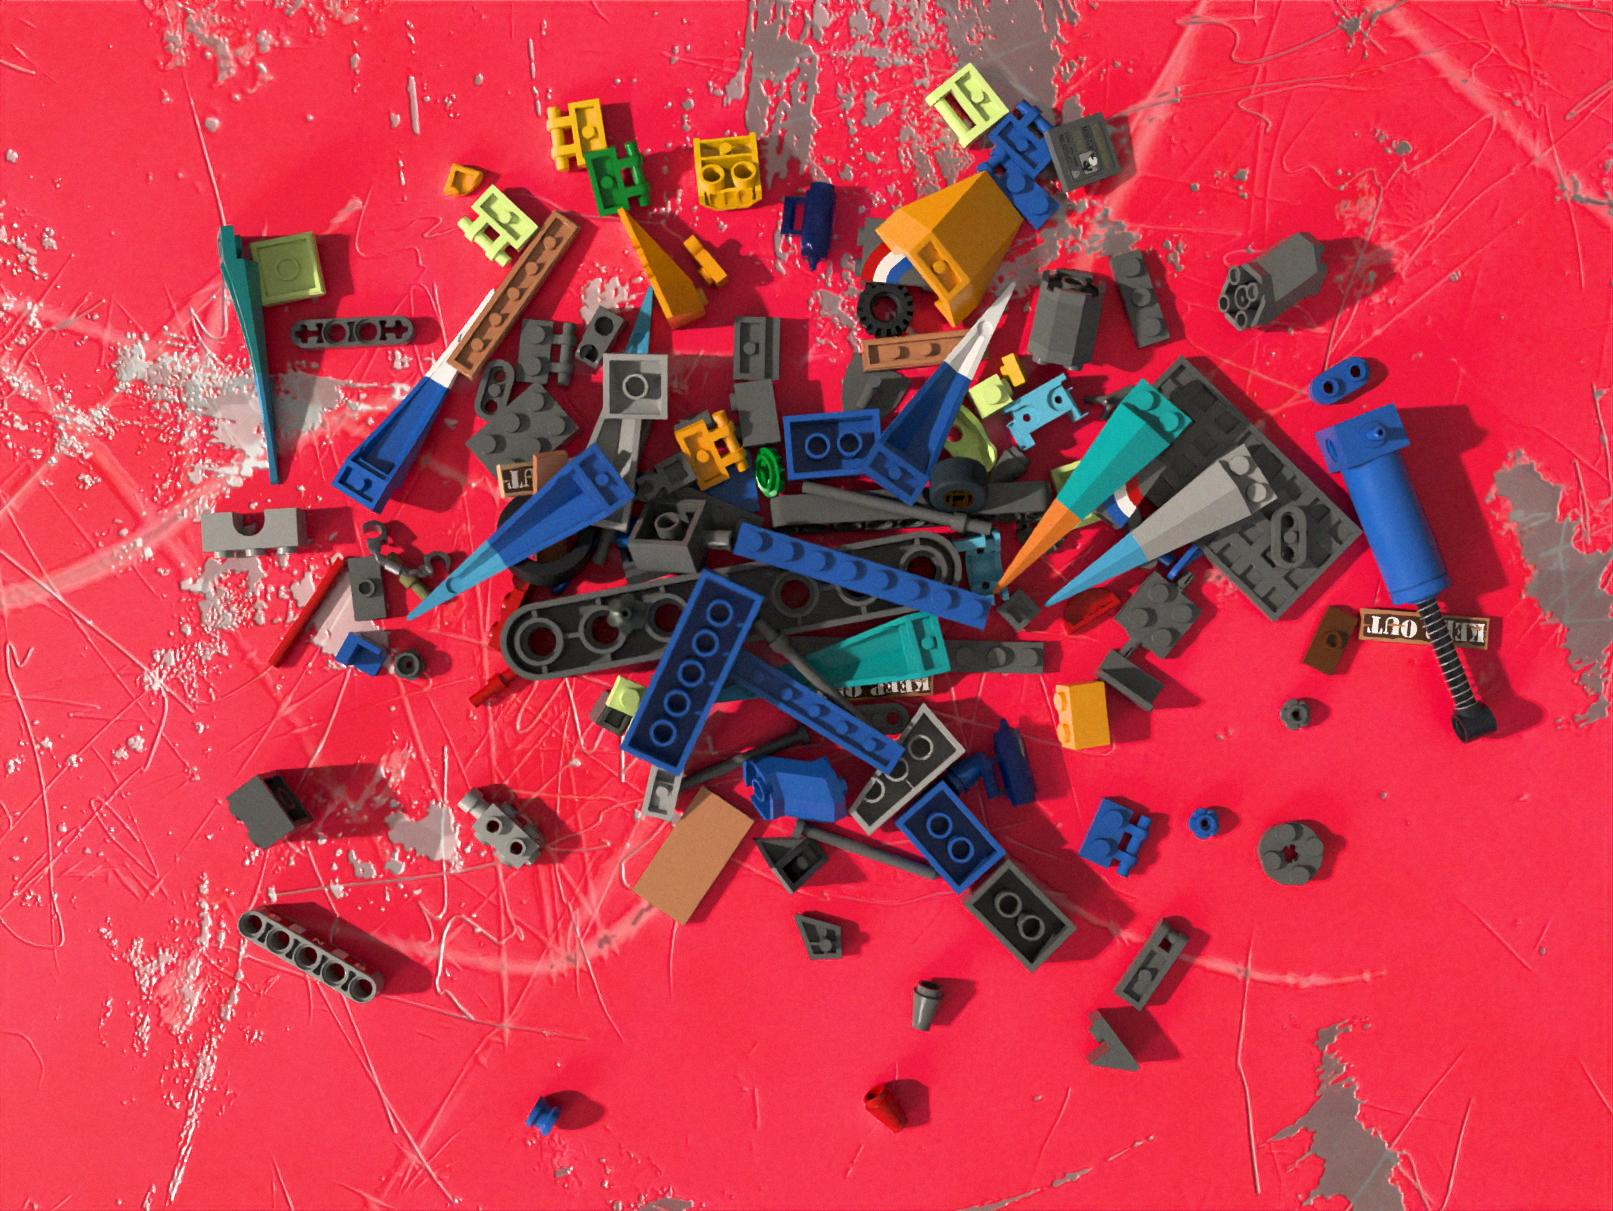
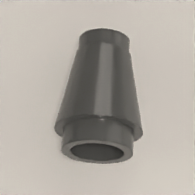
[988,445,1032,484]
[911,980,944,1031]

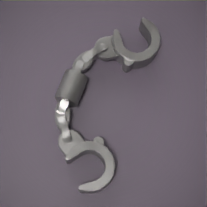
[362,520,451,578]

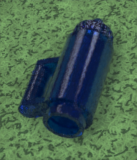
[780,182,837,271]
[979,718,1037,806]

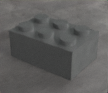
[465,380,584,482]
[960,855,1077,973]

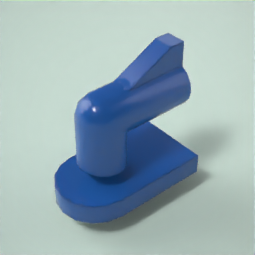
[1158,543,1204,581]

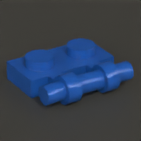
[987,99,1058,180]
[1077,797,1153,878]

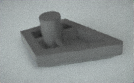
[794,913,842,960]

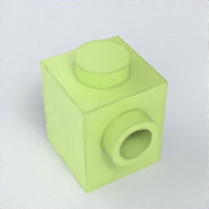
[966,374,1013,422]

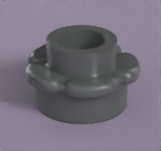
[394,649,425,681]
[1279,699,1311,730]

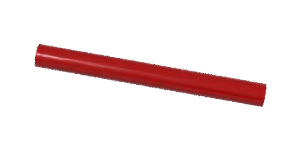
[268,556,348,668]

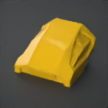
[693,132,762,211]

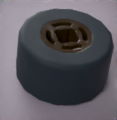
[929,457,988,514]

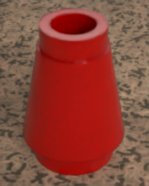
[864,1084,908,1133]

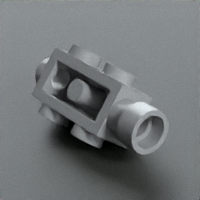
[457,786,542,870]

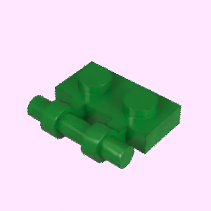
[584,140,652,217]

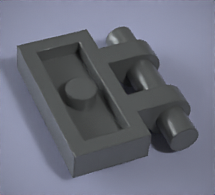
[516,319,578,387]

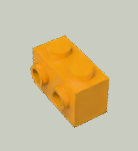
[1054,680,1111,750]

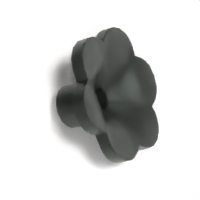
[607,593,647,634]

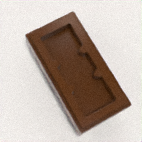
[1300,606,1358,676]

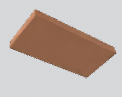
[631,785,755,926]

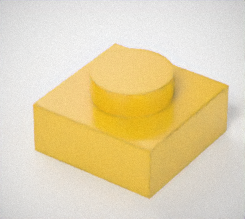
[1000,353,1029,388]

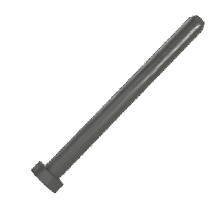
[679,723,812,793]
[791,819,939,880]

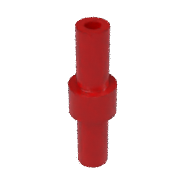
[469,667,519,708]

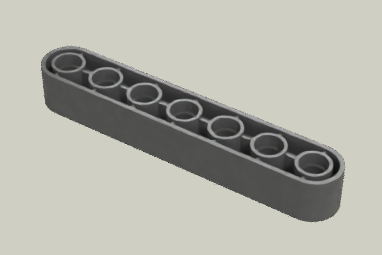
[500,531,962,681]

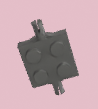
[1113,570,1203,660]

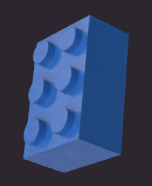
[783,408,881,484]
[893,777,1007,896]

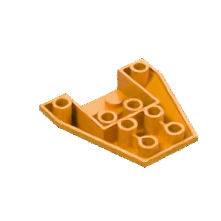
[875,170,1024,328]

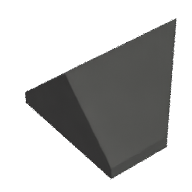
[753,836,829,895]

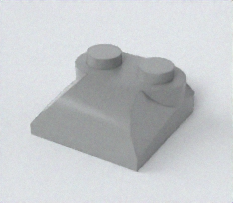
[603,352,670,420]

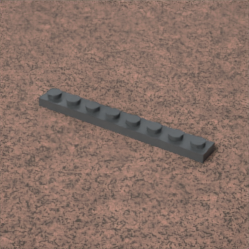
[791,636,1044,674]

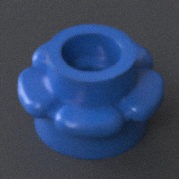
[1188,808,1220,839]

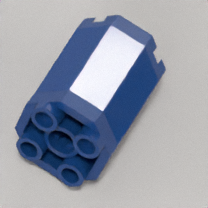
[743,755,848,823]

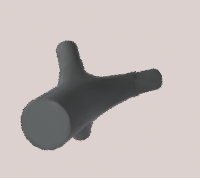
[1084,384,1134,421]

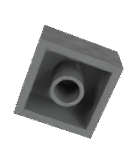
[226,770,314,851]

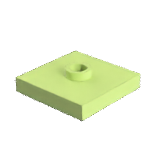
[249,231,327,307]

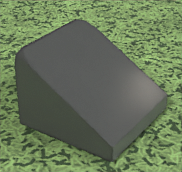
[588,690,633,736]

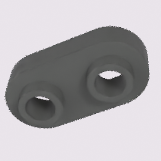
[474,359,516,422]
[1271,505,1307,570]
[855,702,909,735]

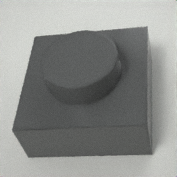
[996,588,1042,633]

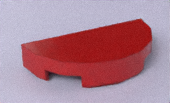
[1064,588,1123,635]

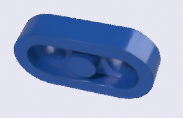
[1308,357,1370,406]

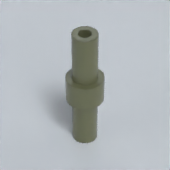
[385,552,432,601]

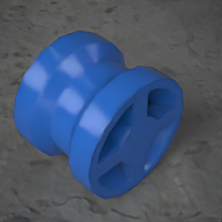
[525,1096,563,1137]

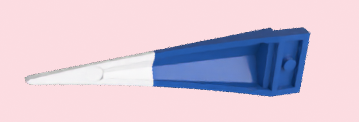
[857,282,1016,506]
[331,289,496,514]

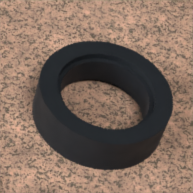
[497,495,595,586]

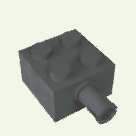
[627,498,737,574]

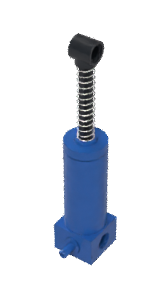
[1314,402,1497,744]

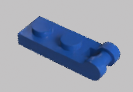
[975,146,1060,231]

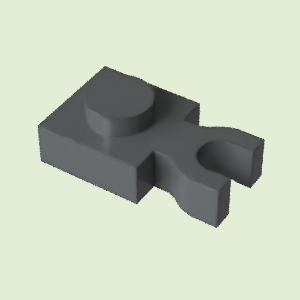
[636,451,698,503]

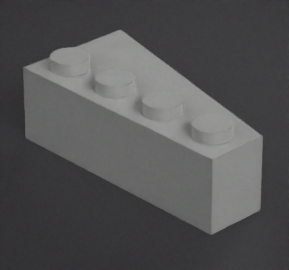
[848,702,966,836]

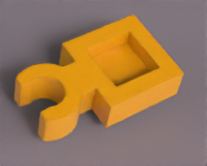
[683,235,728,289]

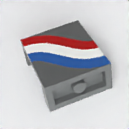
[854,217,934,293]
[1091,454,1167,530]

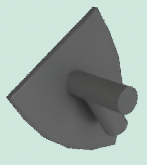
[841,353,911,420]

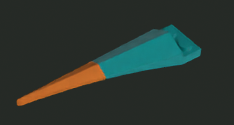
[993,378,1192,594]

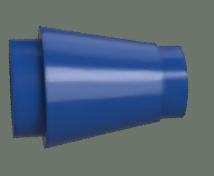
[943,751,991,796]

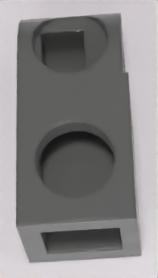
[575,305,629,370]

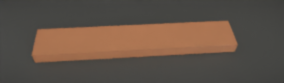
[446,209,581,382]

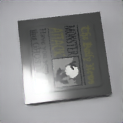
[1043,112,1122,193]

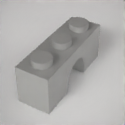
[200,507,308,559]

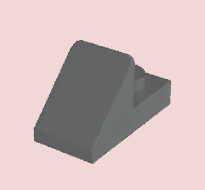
[1086,1009,1140,1071]

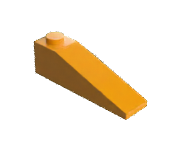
[617,207,708,331]

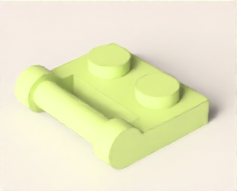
[925,62,1009,149]

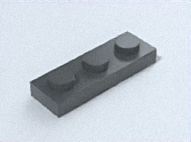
[1108,249,1170,350]

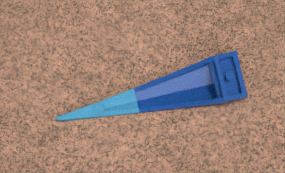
[406,442,635,621]

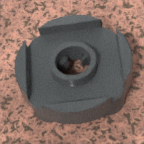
[1256,821,1324,885]

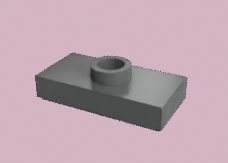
[347,555,389,622]

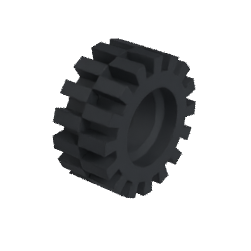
[856,283,914,339]

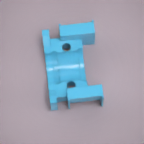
[1000,373,1089,453]
[948,527,1010,606]

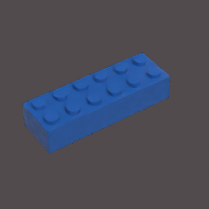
[619,566,764,777]

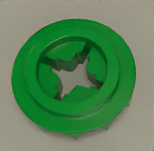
[754,446,787,498]

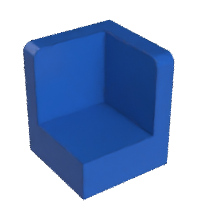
[334,632,391,677]

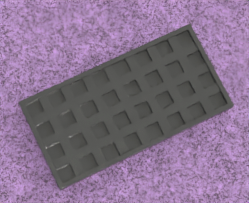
[1144,355,1363,622]

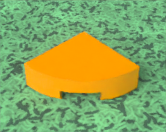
[443,163,484,197]

